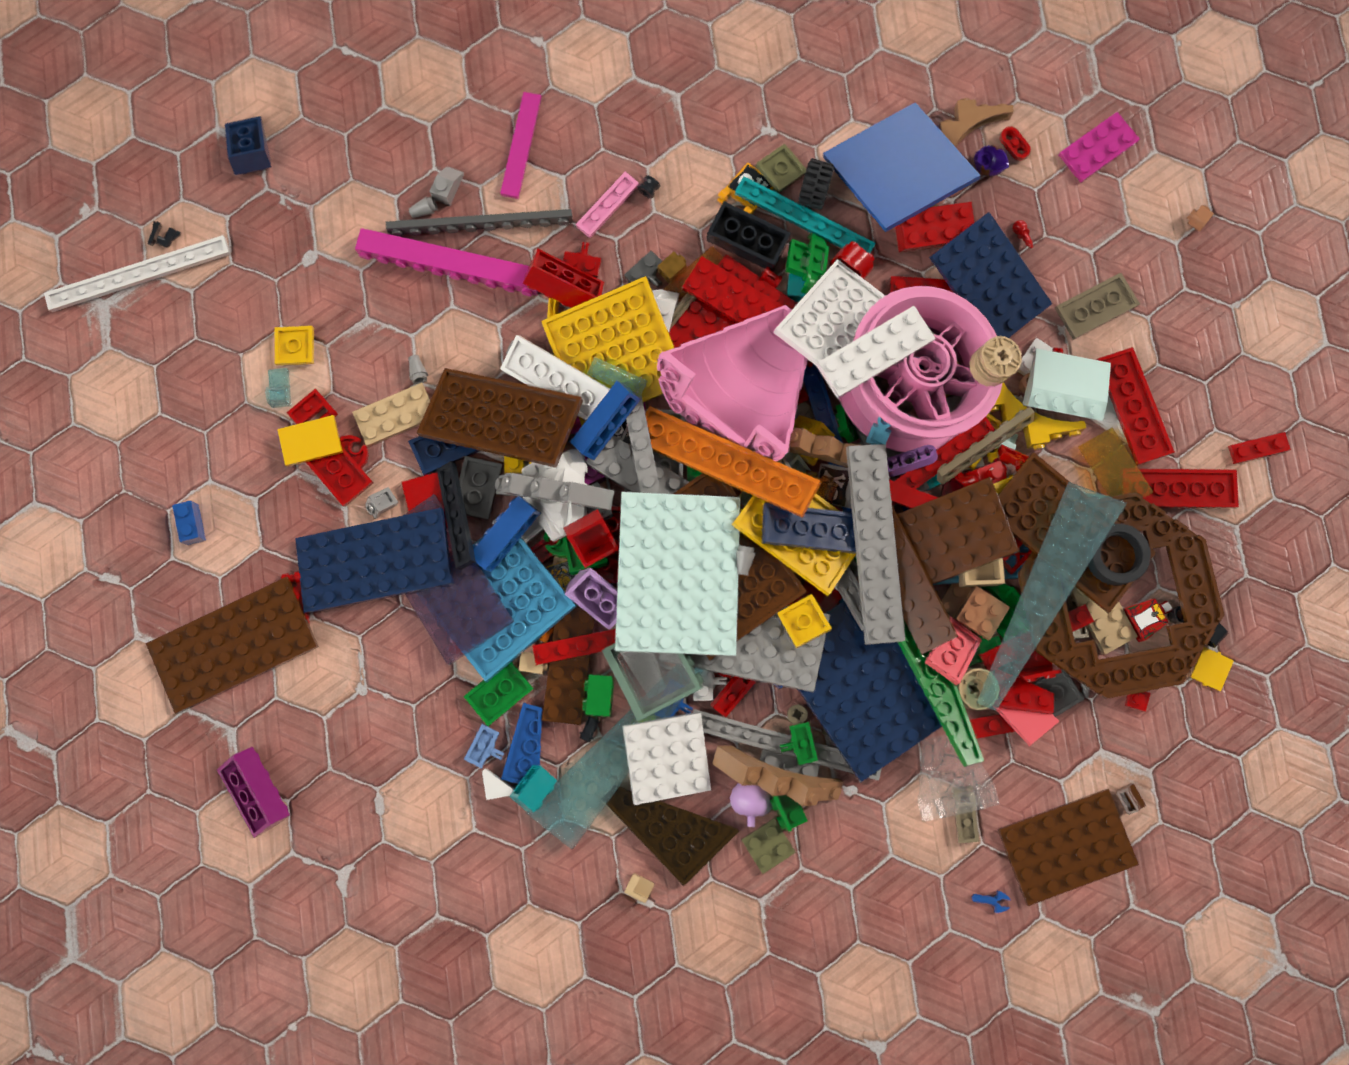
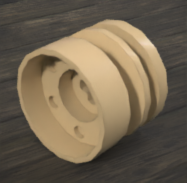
[969,336,1022,386]
[957,668,999,710]

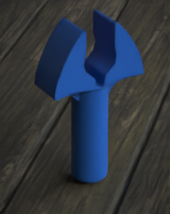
[972,890,1011,913]

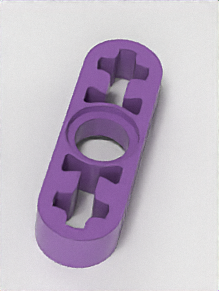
[887,445,938,477]

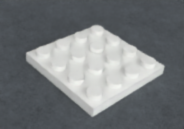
[623,712,711,805]

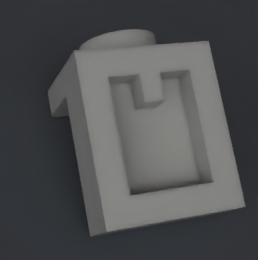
[366,487,398,519]

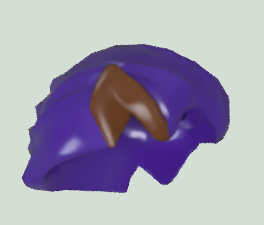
[974,145,1009,176]

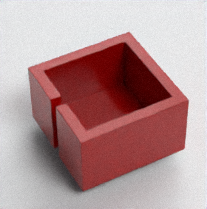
[563,509,619,568]

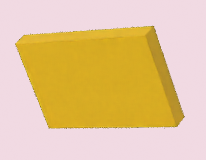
[277,415,343,467]

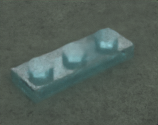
[587,357,647,396]

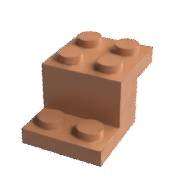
[941,583,1010,641]

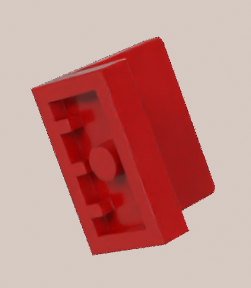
[1011,651,1062,682]

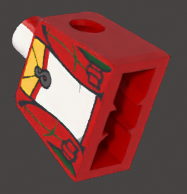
[1123,598,1172,642]

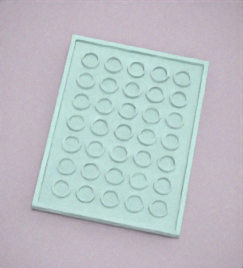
[615,492,740,656]

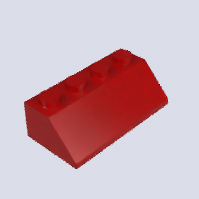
[523,248,604,308]

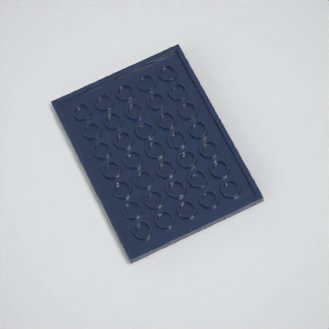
[798,601,942,782]

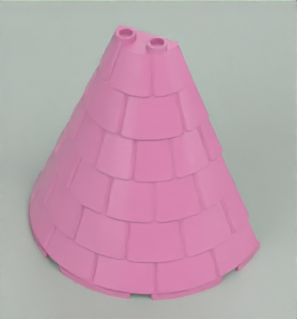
[657,305,807,461]

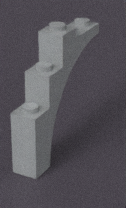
[495,473,614,510]

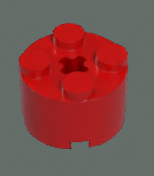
[829,241,874,279]

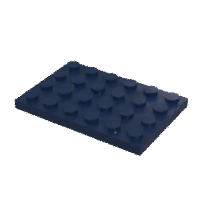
[929,212,1053,338]

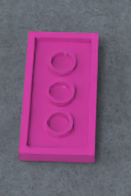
[1058,112,1140,183]

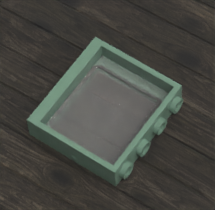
[602,643,704,721]

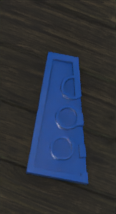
[501,703,542,784]

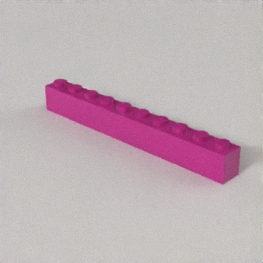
[355,228,539,296]

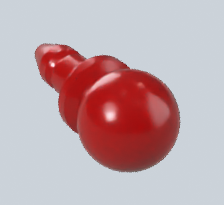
[1012,220,1033,249]

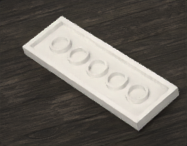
[816,306,936,398]
[500,335,610,420]

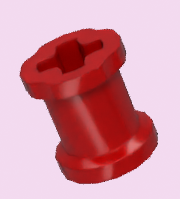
[759,266,783,288]

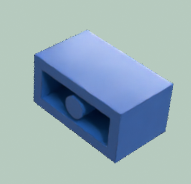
[172,500,206,545]

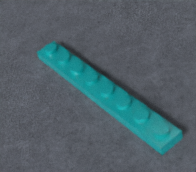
[735,176,875,253]

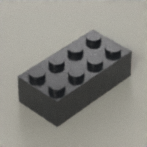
[707,201,791,272]

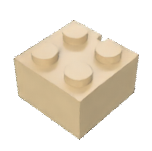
[959,558,1005,587]

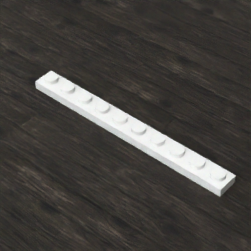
[44,235,231,312]

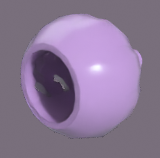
[730,783,773,827]

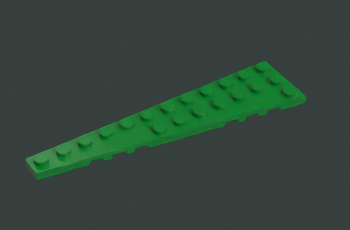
[853,555,984,767]

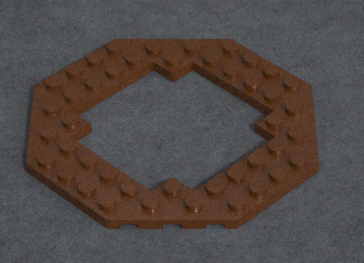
[1017,492,1225,699]

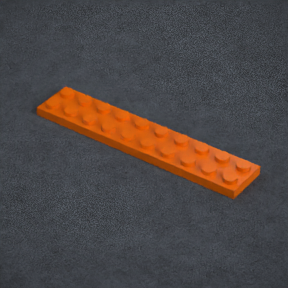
[645,406,821,518]

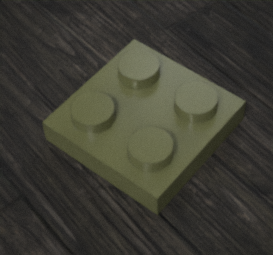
[756,143,806,194]
[741,818,796,874]

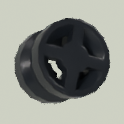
[637,175,661,199]

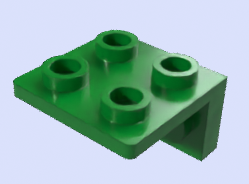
[770,795,808,832]

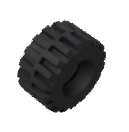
[798,158,834,210]

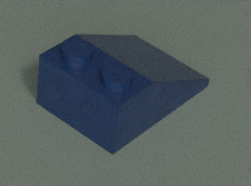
[224,116,271,175]

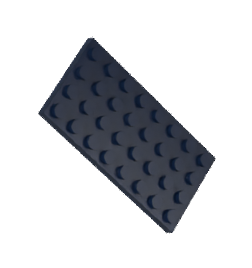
[295,508,454,614]

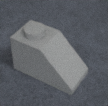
[430,166,464,206]

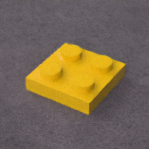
[274,326,314,366]
[777,594,832,649]

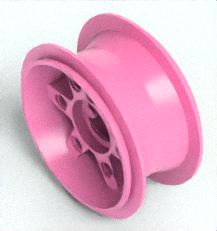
[839,286,1003,452]

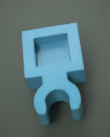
[866,417,892,445]

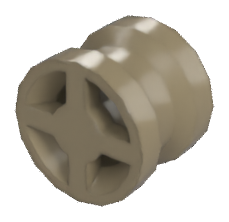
[787,705,807,725]

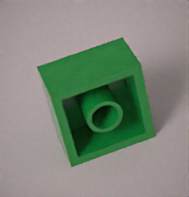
[582,675,614,717]

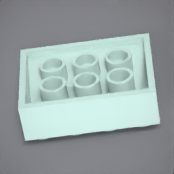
[1023,348,1111,421]

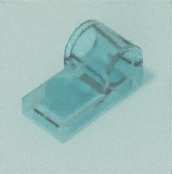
[265,368,291,408]

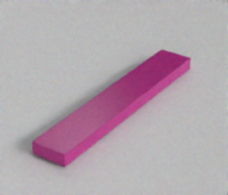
[500,92,542,199]

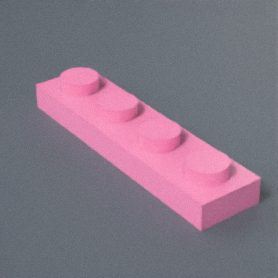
[576,172,639,238]

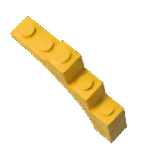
[989,382,1086,450]

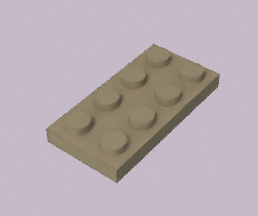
[1055,273,1140,340]

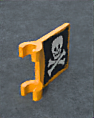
[717,163,774,214]

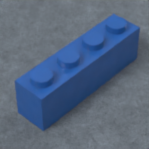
[570,381,641,460]
[473,496,541,572]

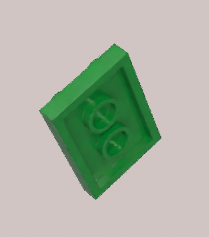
[463,662,534,727]

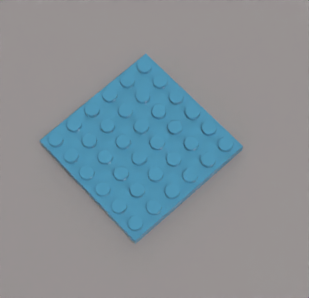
[417,536,577,682]

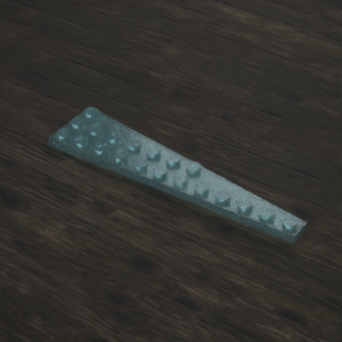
[977,482,1127,711]
[526,664,703,849]

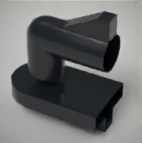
[148,221,181,248]

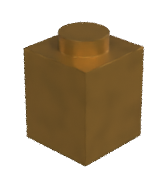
[657,251,687,285]

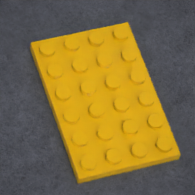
[732,494,856,596]

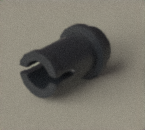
[579,716,600,743]

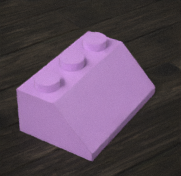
[565,568,618,630]

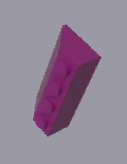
[217,746,290,838]

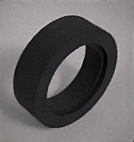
[1086,524,1151,585]

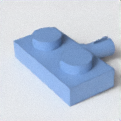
[464,724,505,768]

